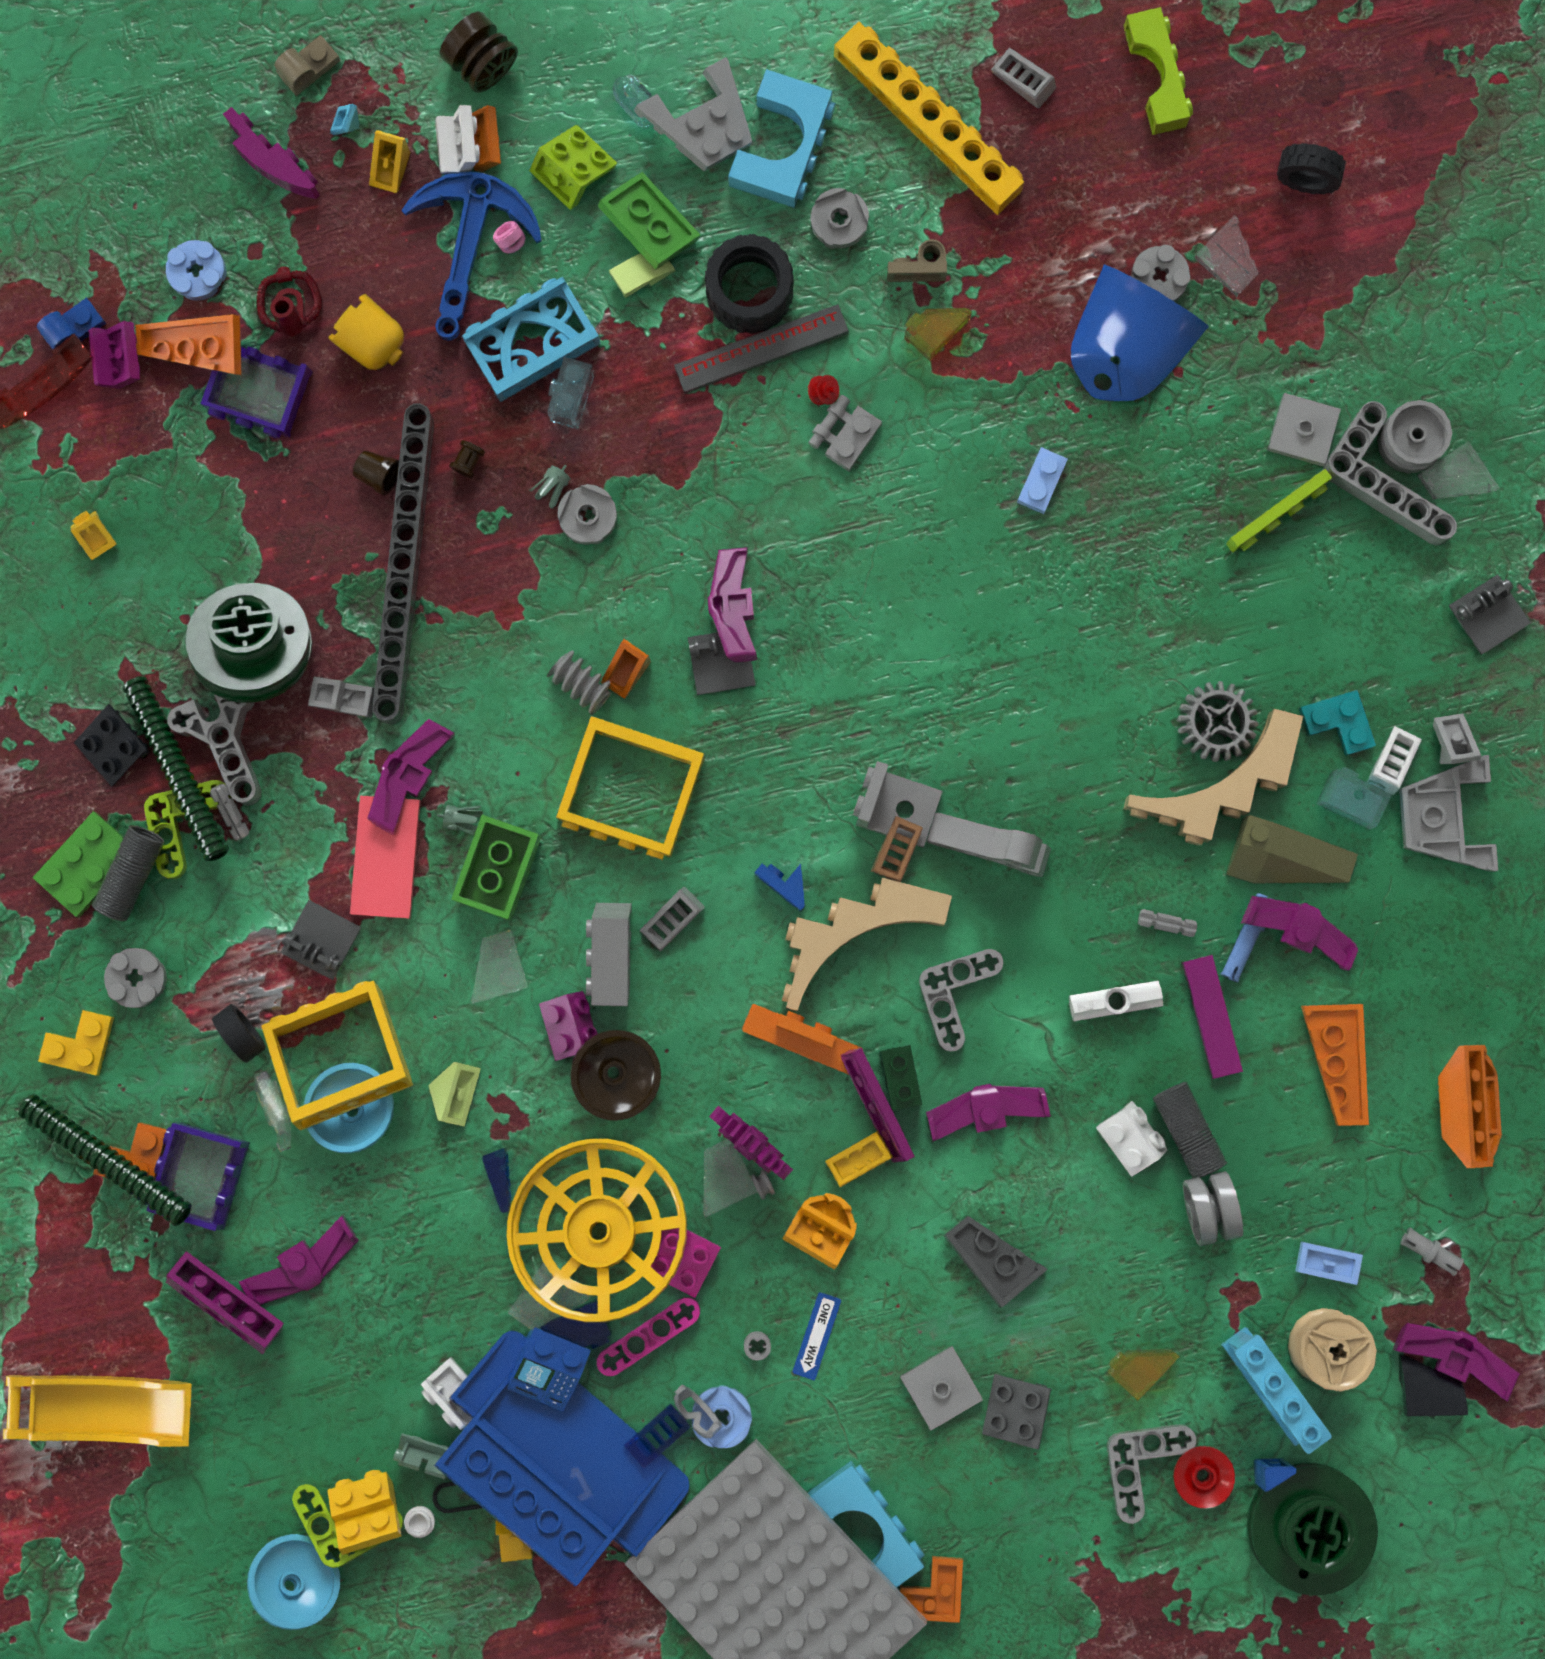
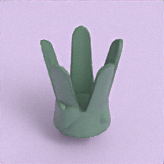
[529,465,571,509]
[437,805,483,835]

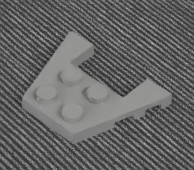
[634,57,753,171]
[1399,755,1498,872]

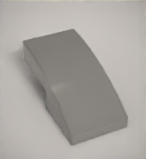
[308,677,374,718]

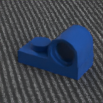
[36,297,106,357]

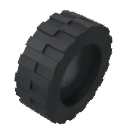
[1277,143,1346,194]

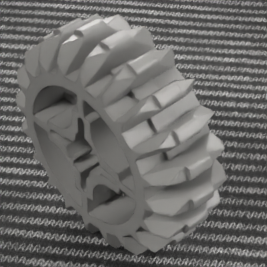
[1177,681,1258,762]

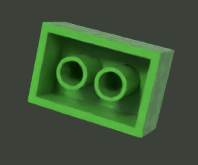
[451,815,542,922]

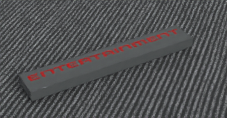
[674,304,849,394]

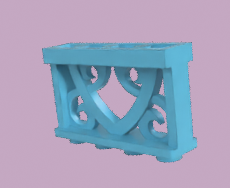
[462,277,601,402]
[1221,1327,1332,1454]

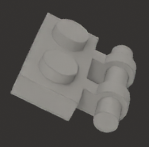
[808,395,882,472]

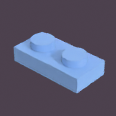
[1017,447,1068,514]
[1295,1242,1363,1285]

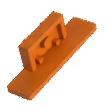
[742,1004,863,1075]

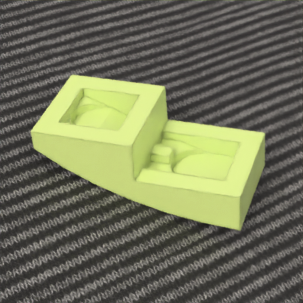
[609,253,675,298]

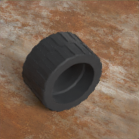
[705,234,794,334]

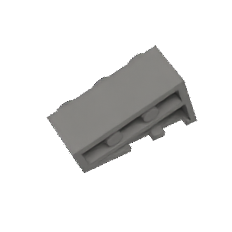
[586,903,632,1006]

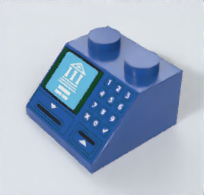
[506,1327,591,1412]

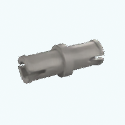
[1400,1227,1464,1276]

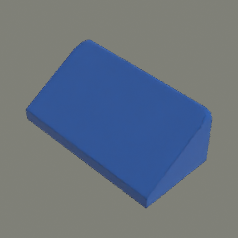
[1254,1458,1296,1492]

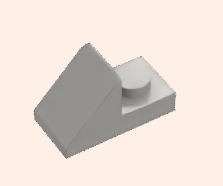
[1433,713,1481,764]

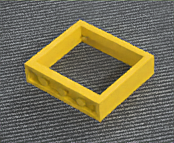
[556,716,705,860]
[261,980,413,1131]

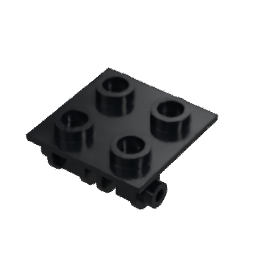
[74,704,150,787]

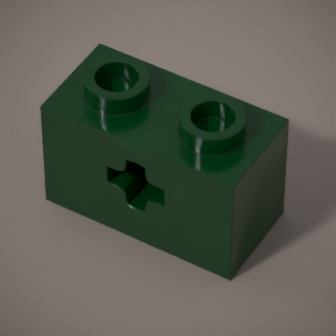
[880,1045,922,1111]

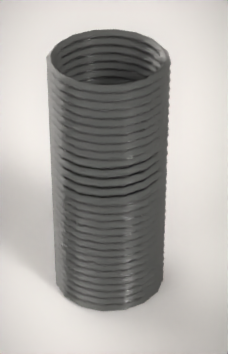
[92,825,165,922]
[1152,1082,1227,1179]

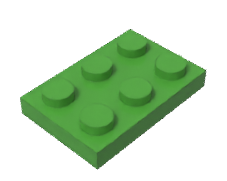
[598,172,700,270]
[32,811,123,918]

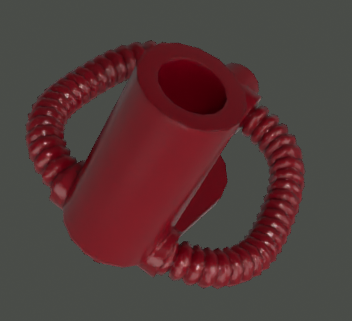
[256,267,322,336]

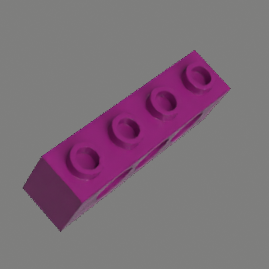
[166,1251,284,1354]

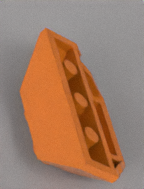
[1438,1045,1502,1168]

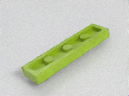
[1226,469,1332,553]

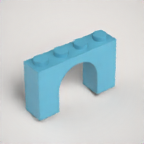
[728,69,836,208]
[808,1461,925,1588]

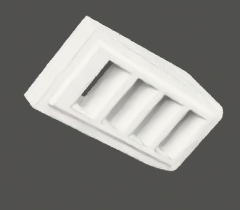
[1367,726,1422,795]

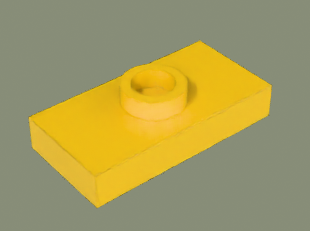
[825,1131,893,1187]

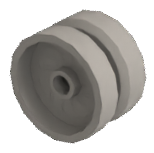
[1377,400,1452,474]
[1183,1171,1243,1246]

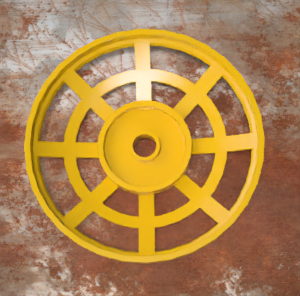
[507,1139,687,1323]

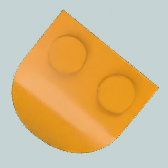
[782,1193,857,1270]

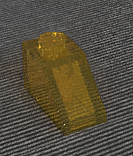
[905,308,972,361]
[1108,1349,1180,1401]

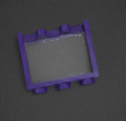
[201,346,313,439]
[146,1123,250,1231]

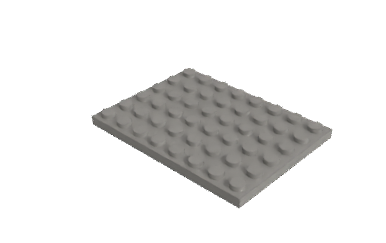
[625,1439,927,1659]

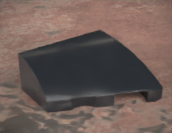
[1399,1354,1468,1416]

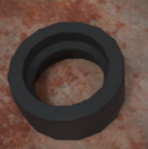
[212,1004,266,1063]

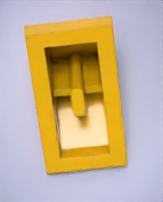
[369,130,410,193]

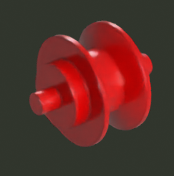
[808,375,840,405]

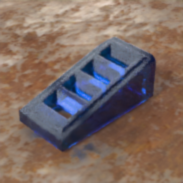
[482,1147,512,1213]
[624,1404,691,1469]

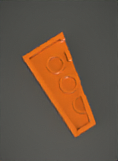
[135,314,242,376]

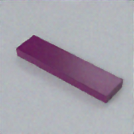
[1182,955,1243,1079]
[840,1048,915,1163]

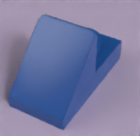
[754,864,805,912]

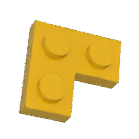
[38,1010,114,1076]

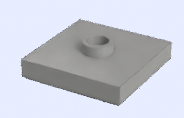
[1267,393,1341,466]
[900,1346,983,1430]

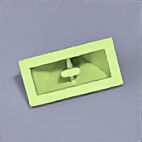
[428,1062,481,1127]

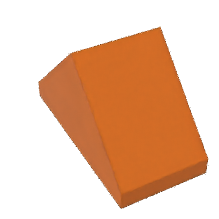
[600,639,651,699]

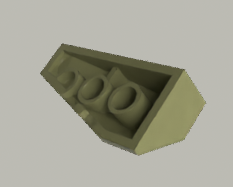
[1226,815,1358,884]

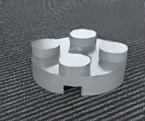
[810,188,869,249]
[1131,245,1190,302]
[558,484,617,545]
[104,948,167,1008]

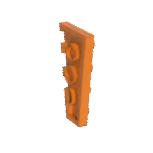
[1301,1004,1369,1126]

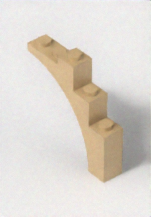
[1123,709,1303,846]
[782,878,952,1011]

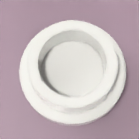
[404,1506,435,1538]

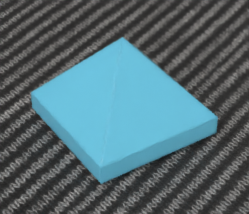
[330,104,360,135]

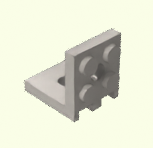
[853,761,942,848]

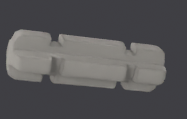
[210,784,249,841]
[1138,909,1197,937]

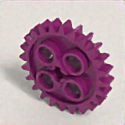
[709,1106,793,1180]

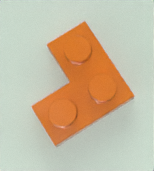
[93,1122,167,1180]
[899,1556,963,1623]

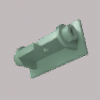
[393,1433,449,1480]

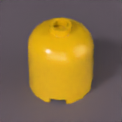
[328,294,404,370]

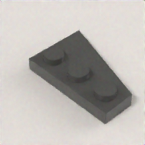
[943,1216,1048,1308]

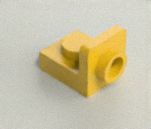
[71,511,117,560]

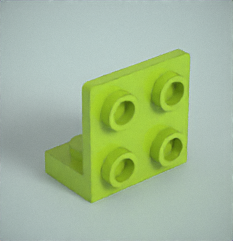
[529,125,617,210]

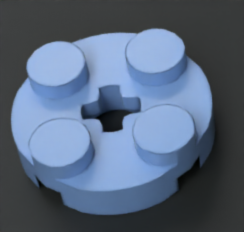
[166,240,226,300]
[692,1385,752,1448]

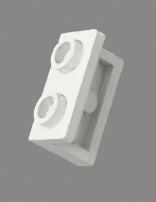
[435,105,480,174]
[1096,1101,1167,1177]
[421,1357,472,1430]

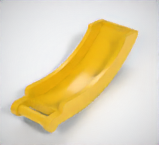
[3,1375,192,1447]

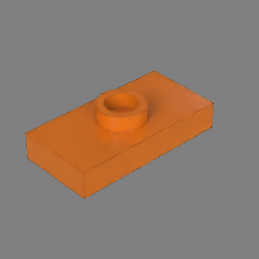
[472,105,501,172]

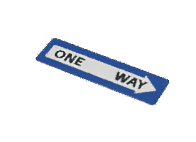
[793,1292,841,1380]

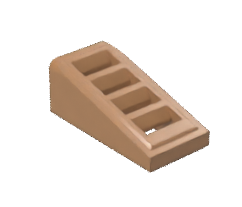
[871,816,923,882]

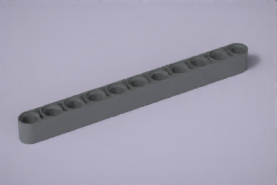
[373,403,434,725]

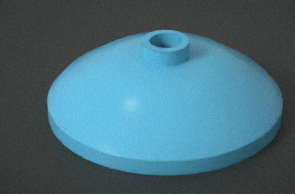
[304,1063,394,1153]
[247,1534,340,1630]

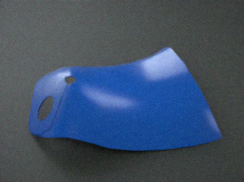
[1071,264,1209,401]

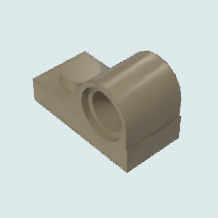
[274,35,341,96]
[887,239,947,282]

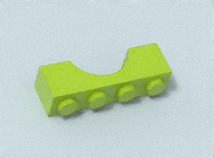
[1123,7,1193,135]

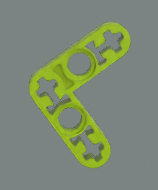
[144,780,231,879]
[292,1484,404,1568]

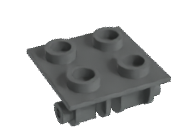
[1449,574,1531,655]
[688,632,756,695]
[280,900,361,980]
[982,1374,1051,1450]

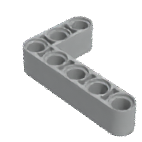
[1323,401,1457,545]

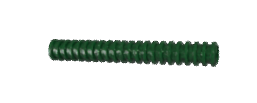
[122,676,229,861]
[18,1094,192,1226]

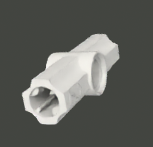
[1069,981,1163,1021]

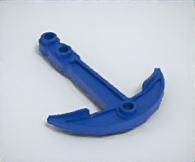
[401,172,542,341]

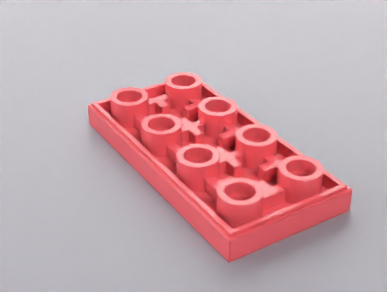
[350,796,421,919]

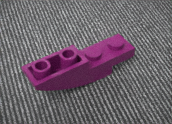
[223,107,320,199]

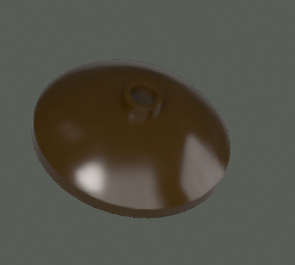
[570,1030,661,1121]

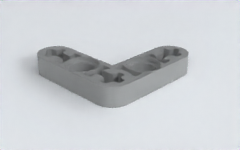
[919,949,1003,1052]
[1107,1424,1196,1524]

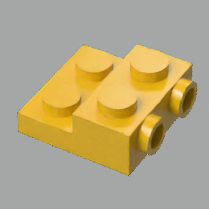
[327,1470,402,1555]

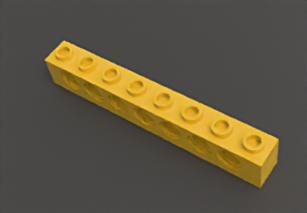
[834,21,1024,215]

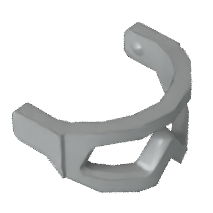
[674,1385,722,1438]

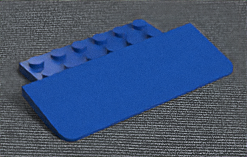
[434,1331,689,1587]

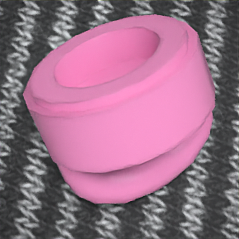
[493,221,526,254]

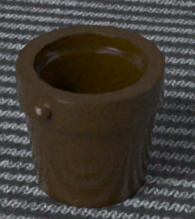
[353,451,399,496]

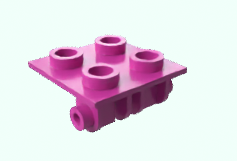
[651,1228,721,1298]

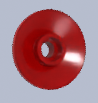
[1173,1446,1235,1509]

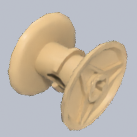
[1288,1308,1377,1391]

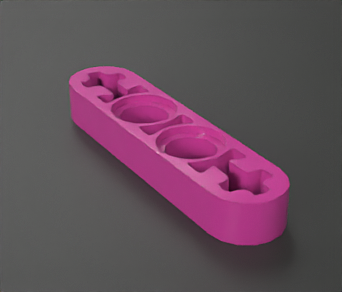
[597,1297,700,1376]

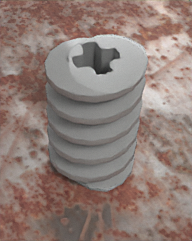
[547,650,612,715]

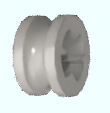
[751,1169,776,1200]
[744,1331,771,1361]

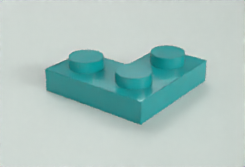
[1299,690,1376,756]

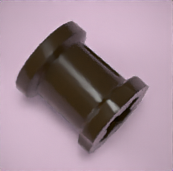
[449,440,485,479]

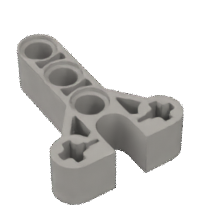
[167,694,262,806]
[927,813,1051,877]

